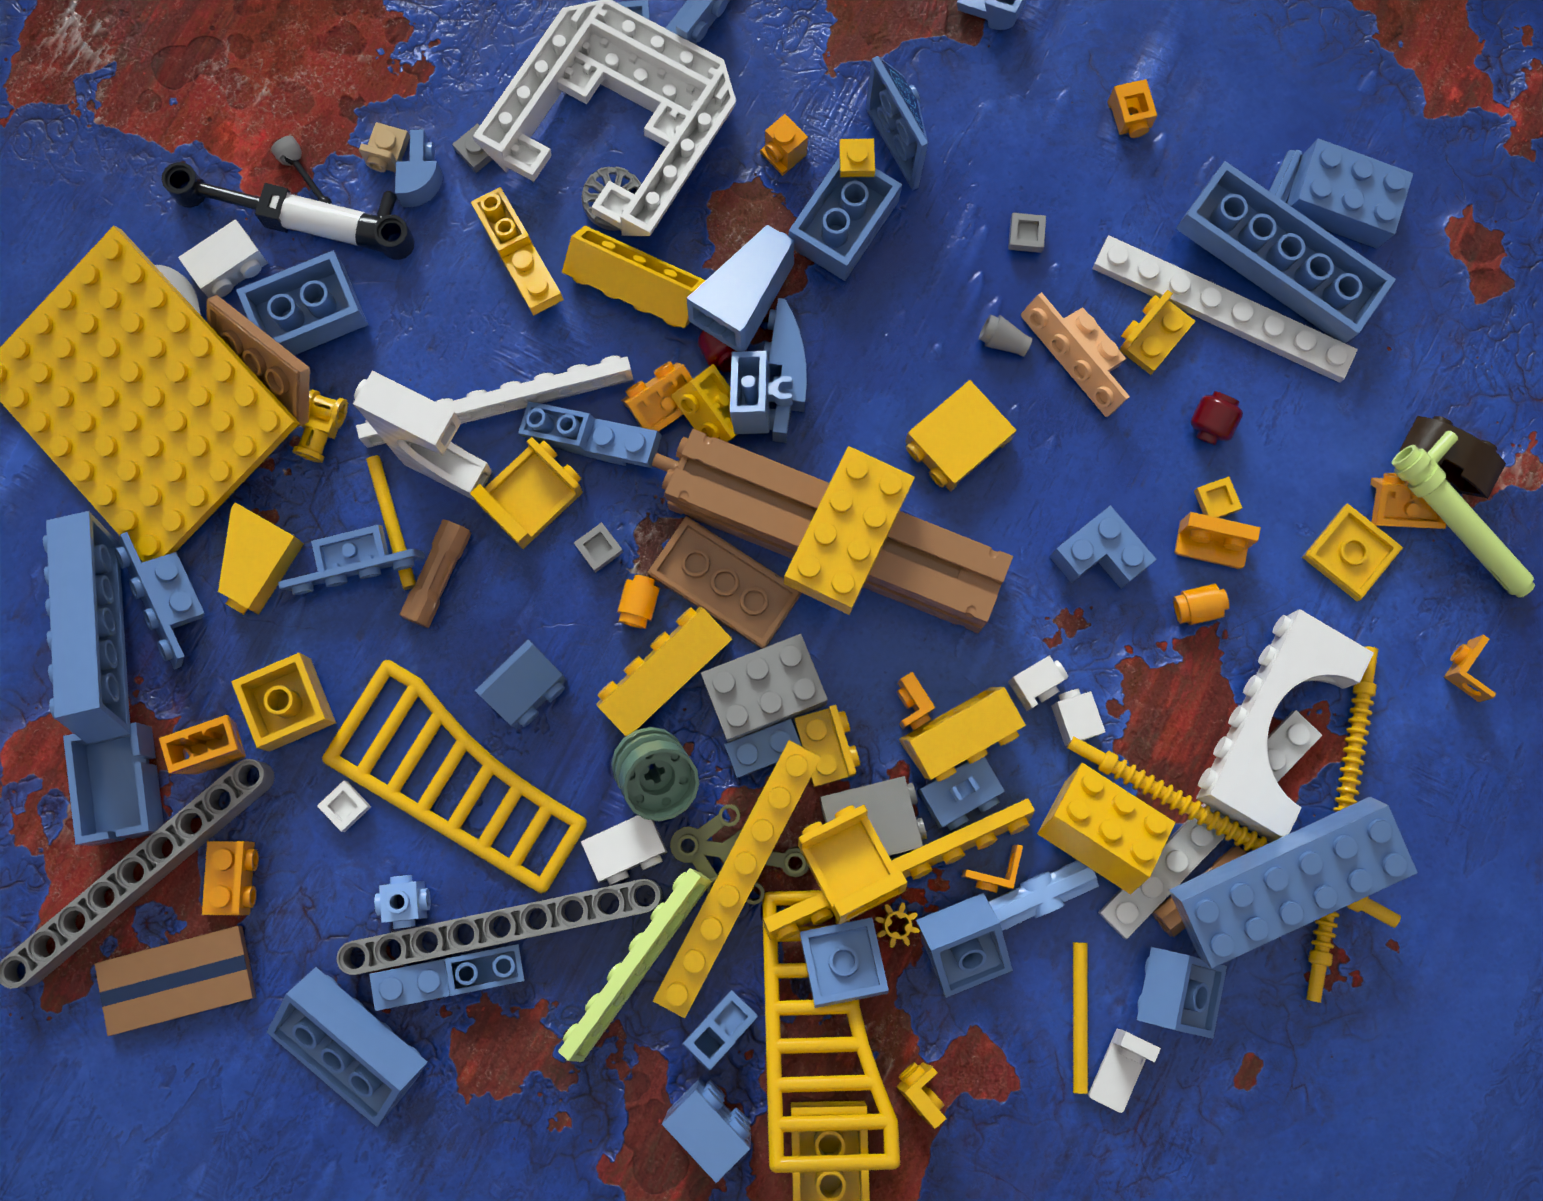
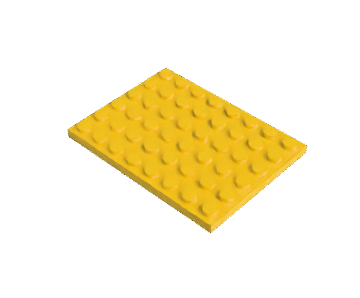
[0,226,300,562]

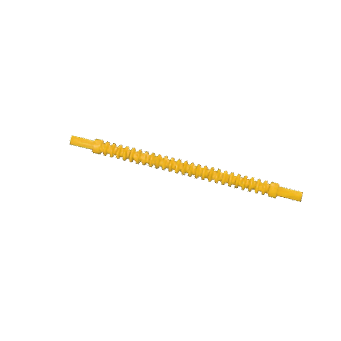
[1306,646,1379,1003]
[1067,736,1401,928]

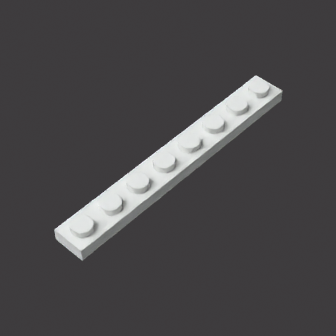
[1092,235,1358,383]
[356,356,633,448]
[1098,710,1322,939]

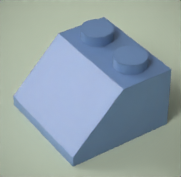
[475,640,567,729]
[916,893,1013,998]
[1137,947,1227,1039]

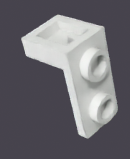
[1088,1028,1161,1113]

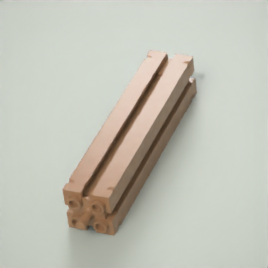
[652,429,1013,633]

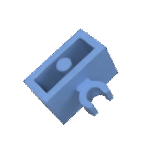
[730,351,793,434]
[917,757,1005,831]

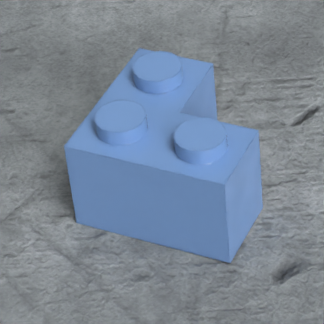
[1050,505,1157,589]

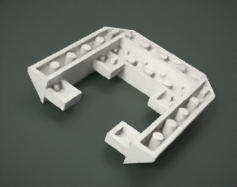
[473,0,736,236]

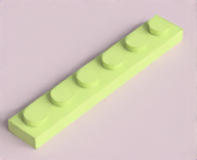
[558,868,712,1062]

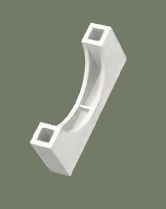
[353,370,493,500]
[1196,609,1374,842]

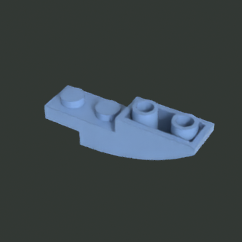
[764,298,807,443]
[518,401,662,468]
[369,944,524,1011]

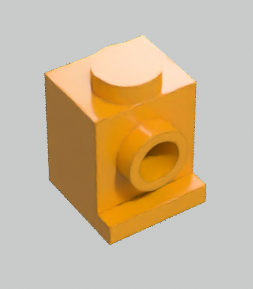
[1107,79,1158,138]
[760,114,808,176]

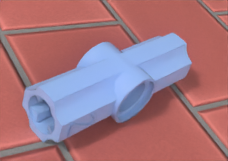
[988,860,1099,930]

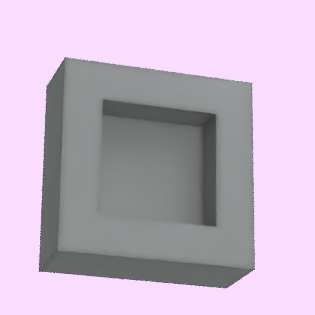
[452,123,493,173]
[1008,213,1046,253]
[574,522,624,573]

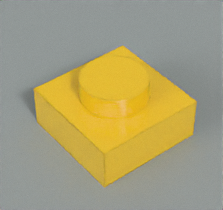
[839,138,875,177]
[1194,477,1242,518]

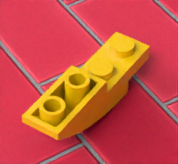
[471,187,564,316]

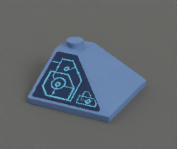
[866,56,928,191]

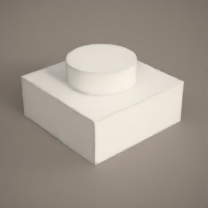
[317,780,371,832]

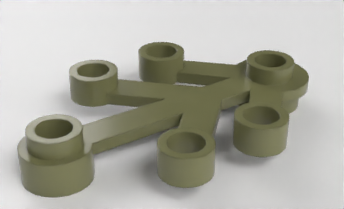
[670,804,809,905]

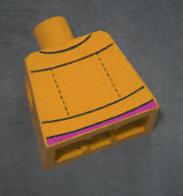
[159,715,246,775]

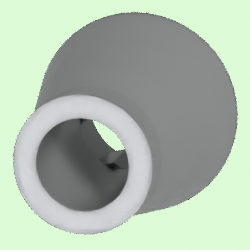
[979,315,1033,357]

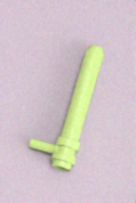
[1392,431,1535,598]

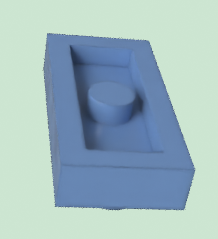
[724,719,801,779]

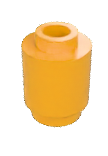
[617,575,660,629]
[1173,584,1229,625]

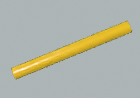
[366,455,416,590]
[1073,942,1088,1094]

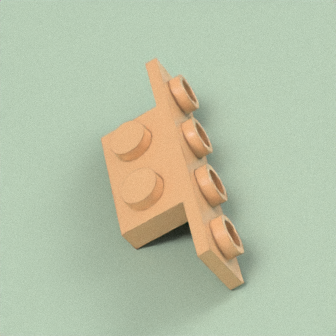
[1021,292,1130,417]

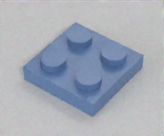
[800,918,889,1008]

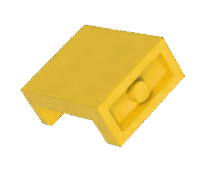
[905,380,1017,491]
[470,437,583,549]
[798,805,908,925]

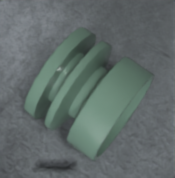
[611,727,699,821]

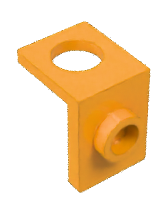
[1444,635,1496,702]
[961,844,1023,893]

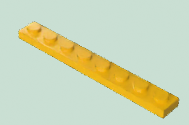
[653,740,821,1018]
[763,798,1035,941]

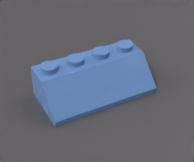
[267,967,427,1127]

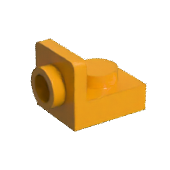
[897,672,935,731]

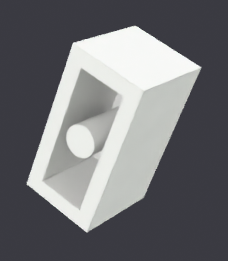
[178,219,268,298]
[581,815,667,886]

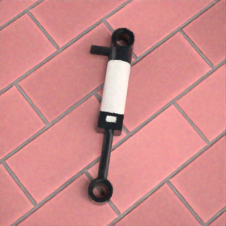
[161,162,415,260]

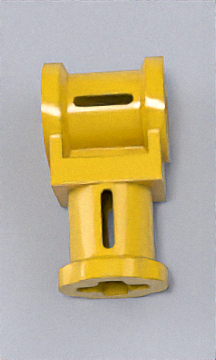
[292,389,348,463]

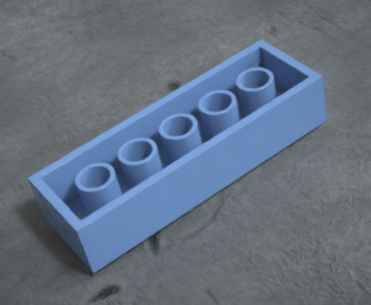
[1175,161,1396,343]
[43,511,131,744]
[1169,797,1418,969]

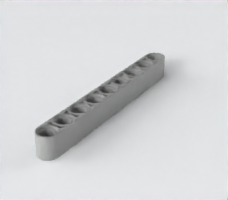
[0,759,275,989]
[337,879,663,975]

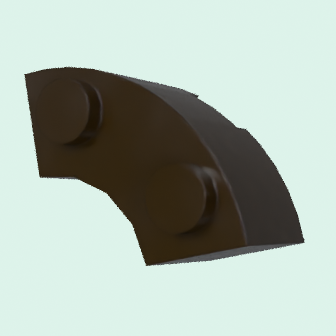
[1399,416,1506,499]

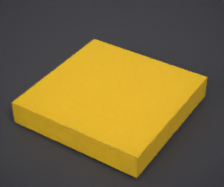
[1302,503,1403,602]

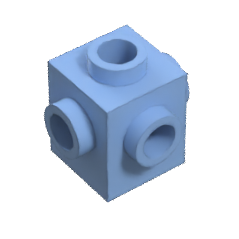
[374,875,431,929]

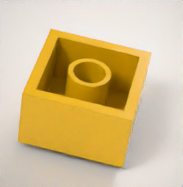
[231,653,336,752]

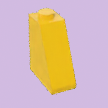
[218,502,304,615]

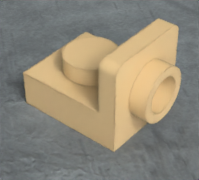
[359,122,410,172]

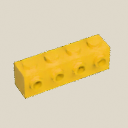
[562,226,706,328]
[596,607,732,736]

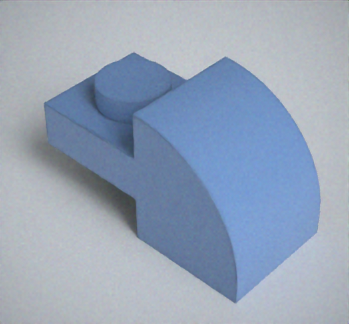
[957,0,1027,30]
[395,129,443,207]
[682,990,758,1071]

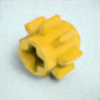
[874,902,920,948]

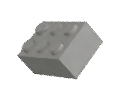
[701,634,828,743]

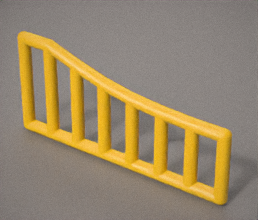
[322,660,587,893]
[762,890,900,1173]

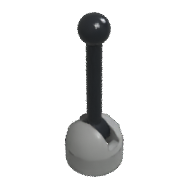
[271,135,332,204]

